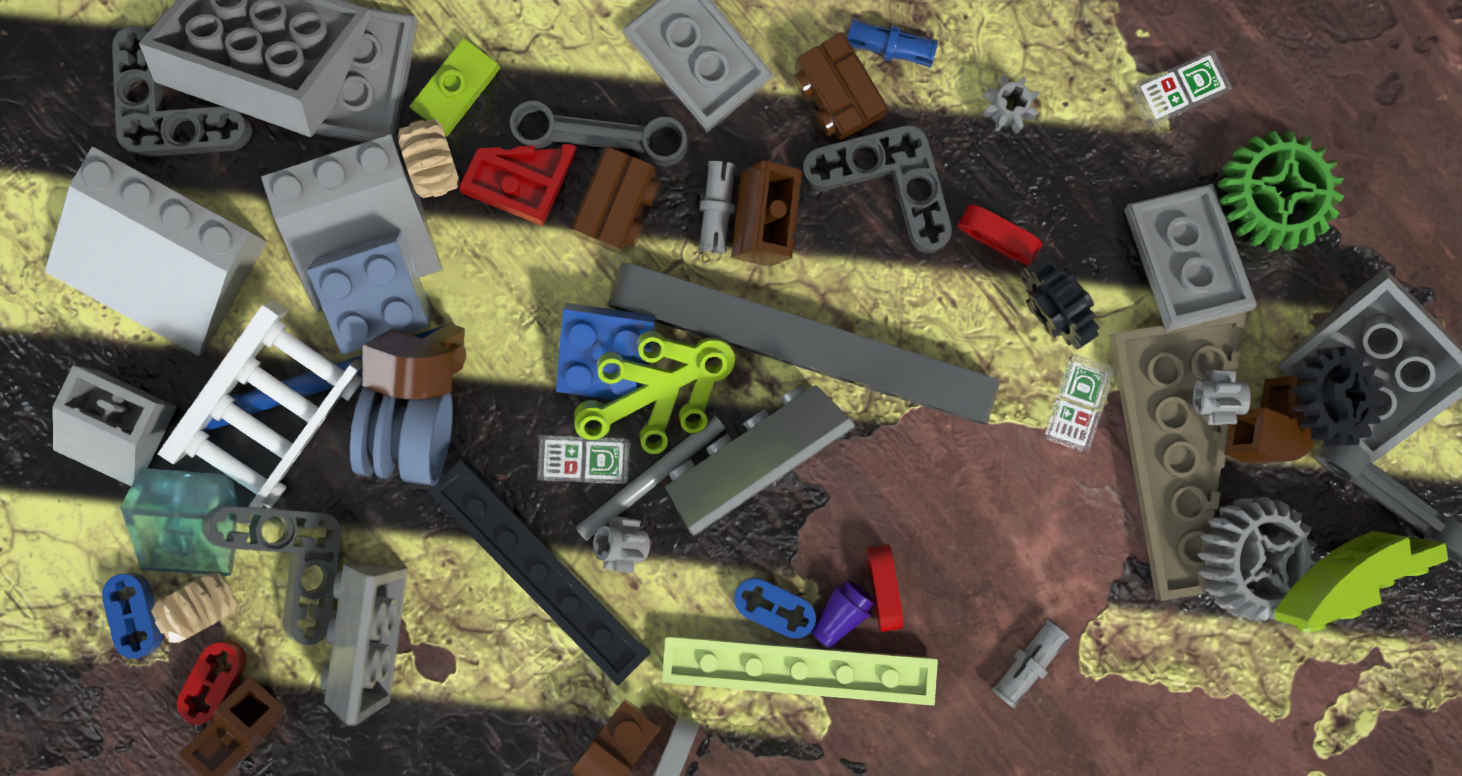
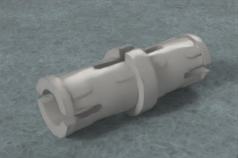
[698,161,736,254]
[991,620,1071,709]

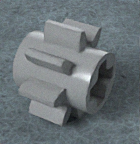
[982,75,1039,133]
[1193,370,1250,425]
[593,516,650,573]

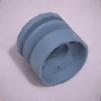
[350,387,453,486]

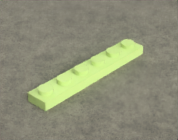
[662,635,938,705]

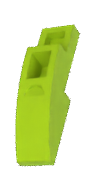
[1274,531,1448,632]

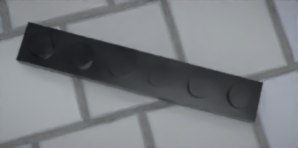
[428,460,651,686]

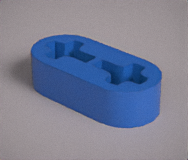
[102,572,163,659]
[734,577,816,639]

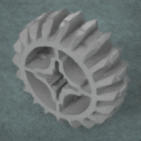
[1196,496,1318,621]

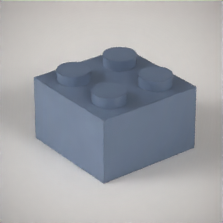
[307,231,433,355]

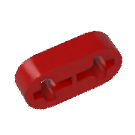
[958,205,1043,265]
[866,544,904,632]
[177,640,247,725]

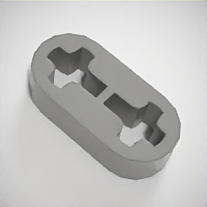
[653,714,700,776]

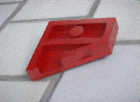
[459,144,577,226]

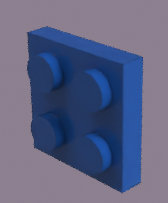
[556,303,656,400]

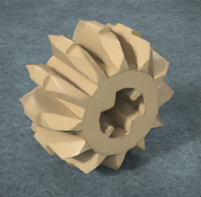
[397,119,460,198]
[151,573,238,643]

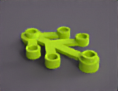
[574,331,735,454]

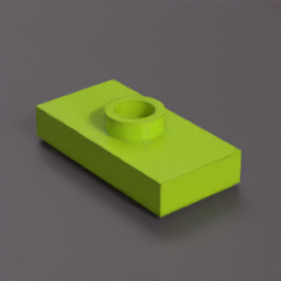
[409,38,500,136]

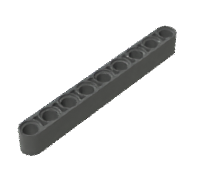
[608,262,1001,425]

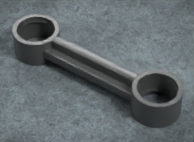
[510,101,687,166]
[1314,444,1462,564]

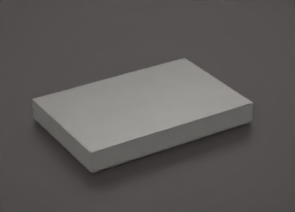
[622,0,774,133]
[314,7,419,143]
[1124,183,1257,332]

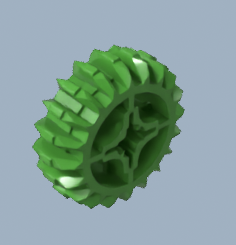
[1217,131,1345,251]

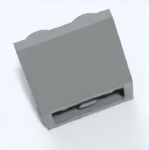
[53,365,177,488]

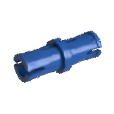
[847,18,938,68]

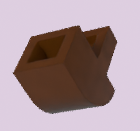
[362,323,466,400]
[1224,375,1315,464]
[177,677,284,776]
[570,698,662,776]

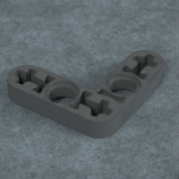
[112,26,252,157]
[802,126,952,253]
[202,505,341,646]

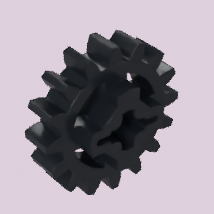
[1021,256,1099,349]
[1291,346,1384,447]

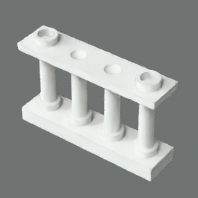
[158,300,363,517]

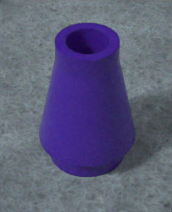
[811,579,875,648]

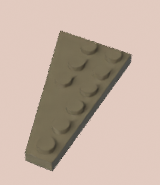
[1110,312,1247,601]

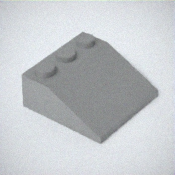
[261,134,443,312]
[1277,268,1462,463]
[320,562,408,725]

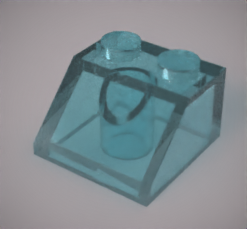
[120,468,239,576]

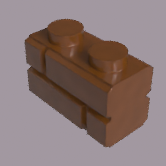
[793,32,889,143]
[571,147,661,255]
[731,161,802,266]

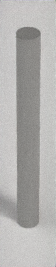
[576,415,726,541]

